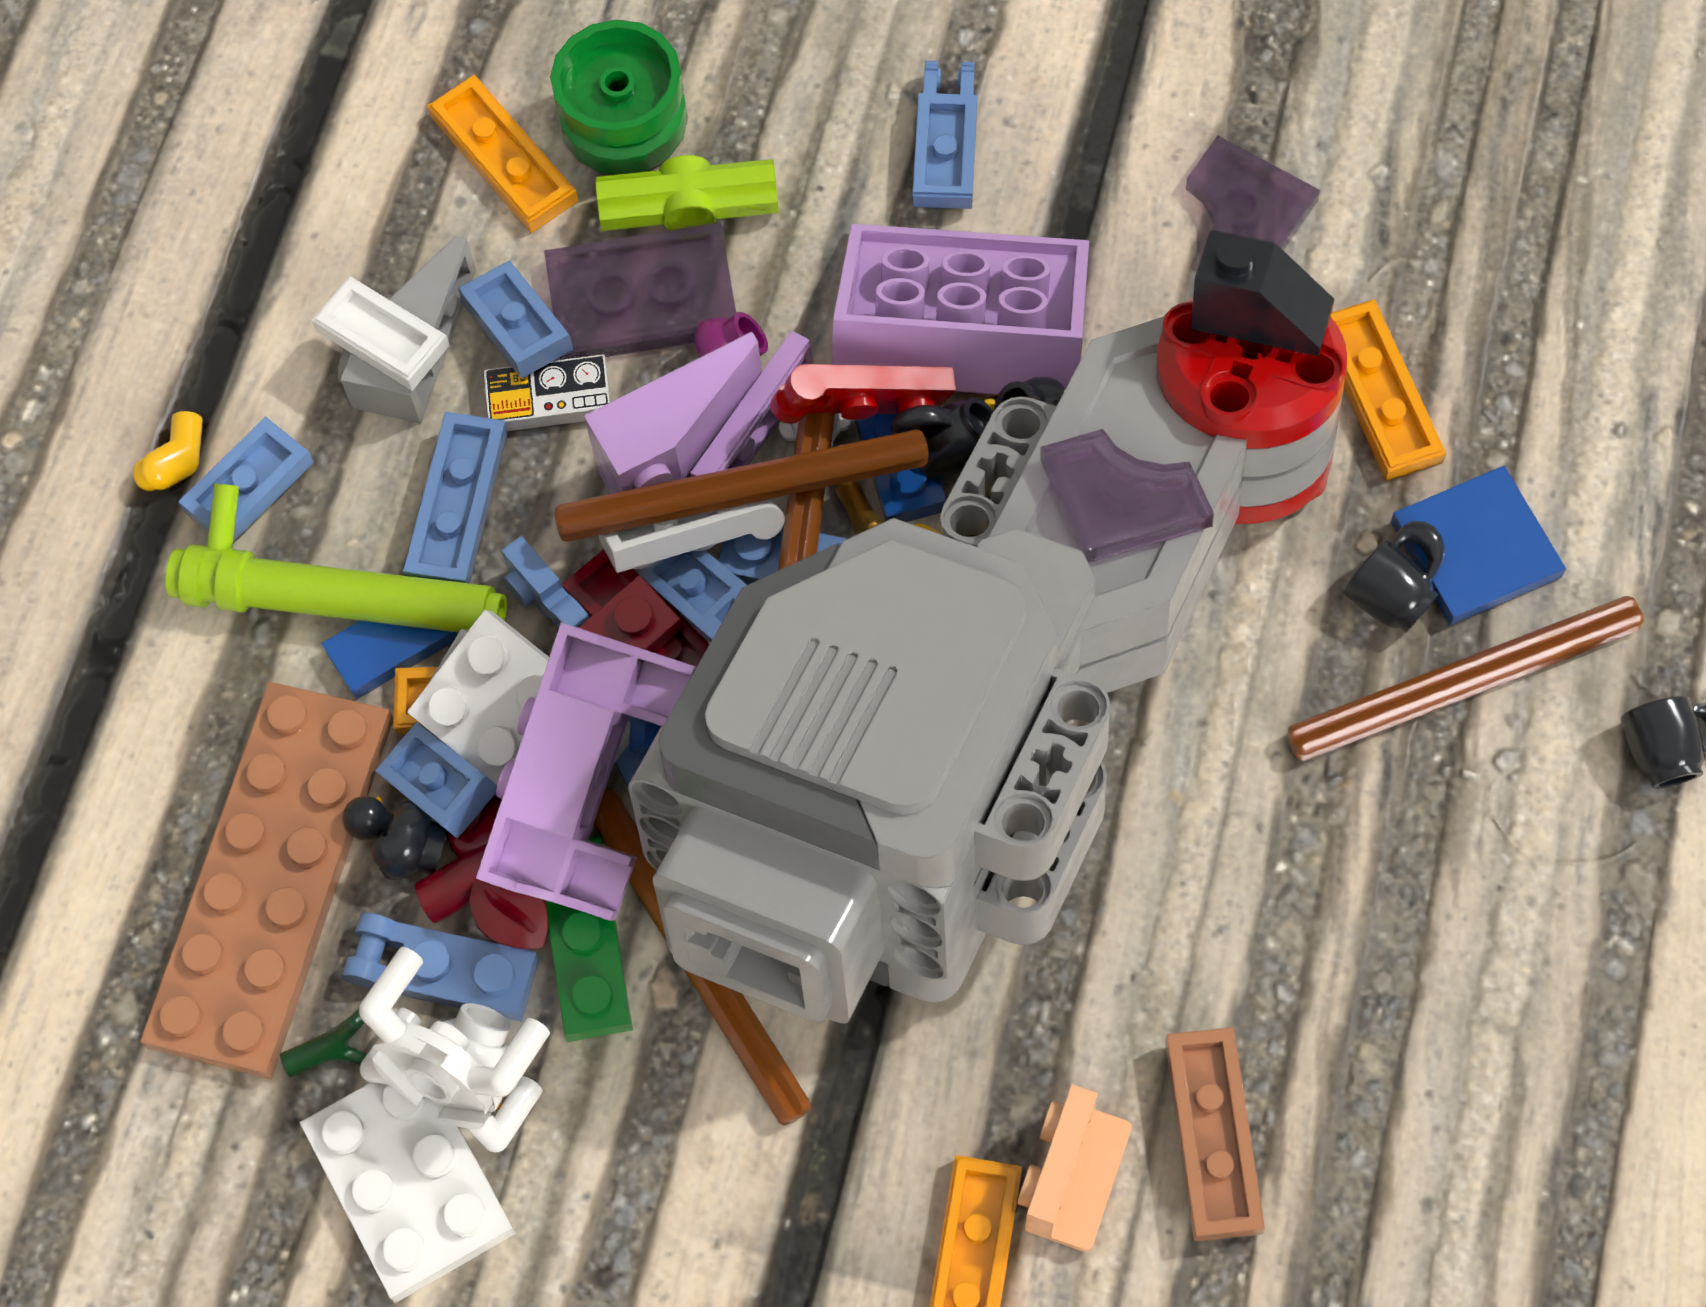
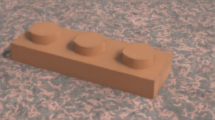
[1165,1027,1265,1242]

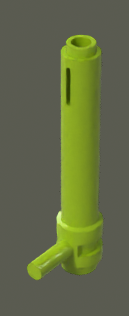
[165,483,507,633]

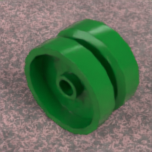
[550,19,688,175]

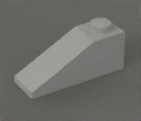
[338,236,476,424]

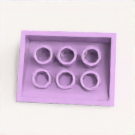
[832,224,1089,397]

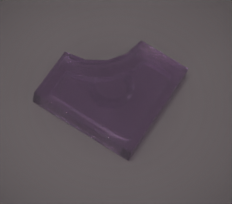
[1185,135,1320,251]
[1040,429,1214,563]

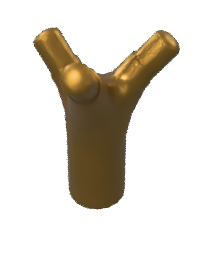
[836,481,884,535]

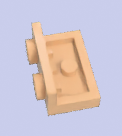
[1017,1084,1132,1252]

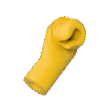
[133,411,203,491]

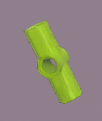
[596,155,779,234]

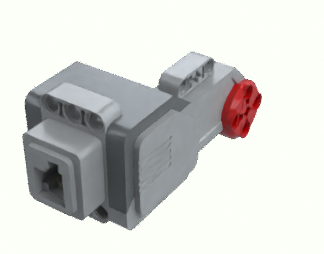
[628,297,1347,1024]

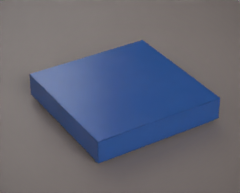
[1390,465,1566,626]

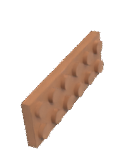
[140,681,394,1080]

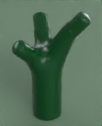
[280,1009,368,1077]

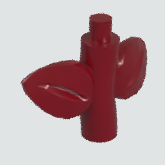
[415,794,549,950]

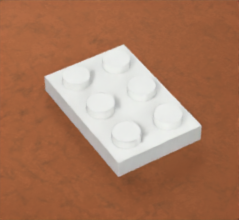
[407,610,630,785]
[299,1082,516,1303]

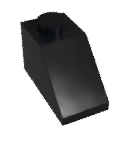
[1191,230,1334,357]

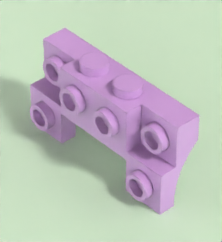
[476,623,696,921]

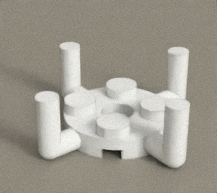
[359,947,550,1152]

